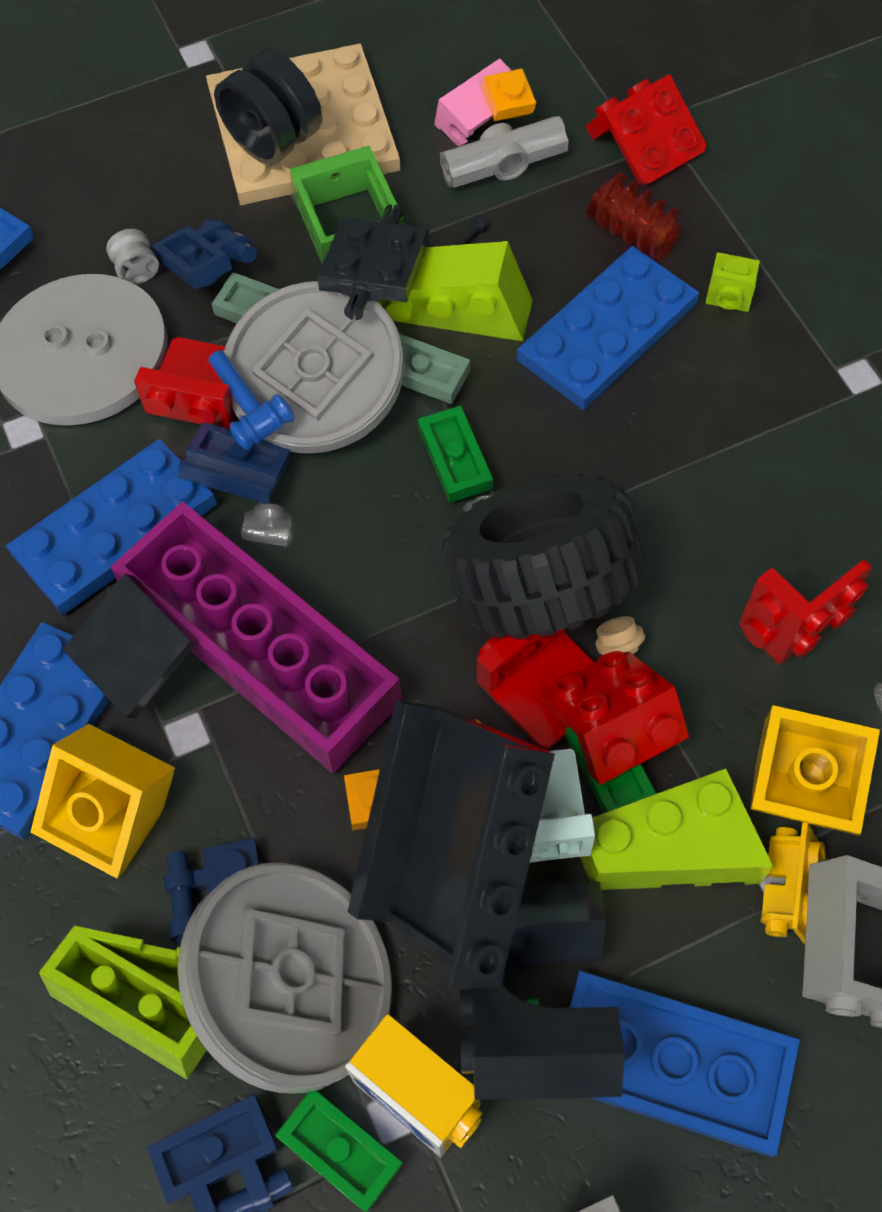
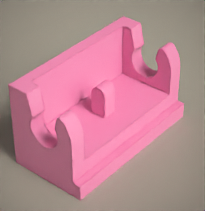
[434,59,511,147]

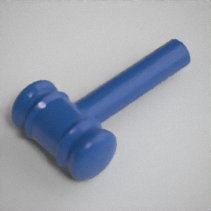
[209,350,295,451]

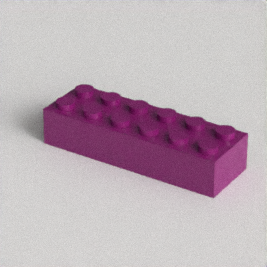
[111,501,402,774]

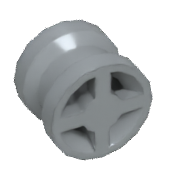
[106,229,159,285]

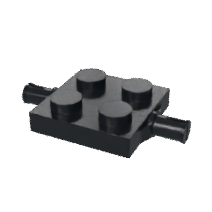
[317,204,429,320]

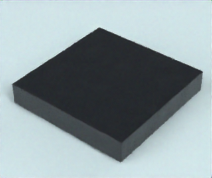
[62,573,198,718]

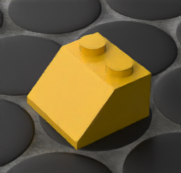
[751,705,880,835]
[31,724,175,879]

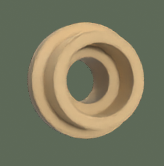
[595,616,645,655]

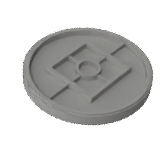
[0,274,168,425]
[223,281,405,453]
[178,863,393,1094]

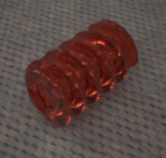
[586,173,681,262]

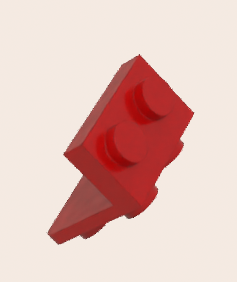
[585,74,706,185]
[134,337,237,430]
[739,559,873,665]
[477,628,594,750]
[541,651,689,785]

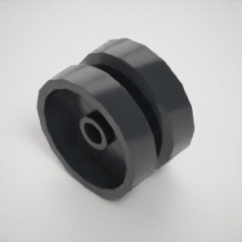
[214,48,323,166]

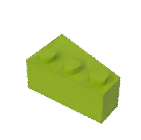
[377,241,533,342]
[580,769,773,890]
[39,926,207,1080]

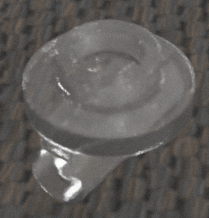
[241,503,292,547]

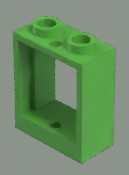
[289,145,404,264]

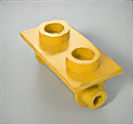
[761,822,826,944]

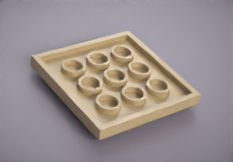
[206,43,401,205]

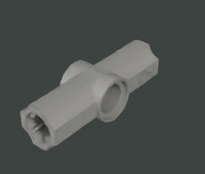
[440,116,569,188]

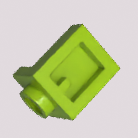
[705,252,760,312]

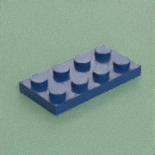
[516,246,700,410]
[6,439,217,616]
[0,622,110,840]
[569,971,800,1158]

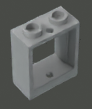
[802,855,882,1028]

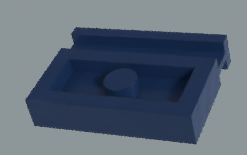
[178,422,291,505]

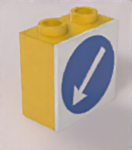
[345,1014,483,1158]

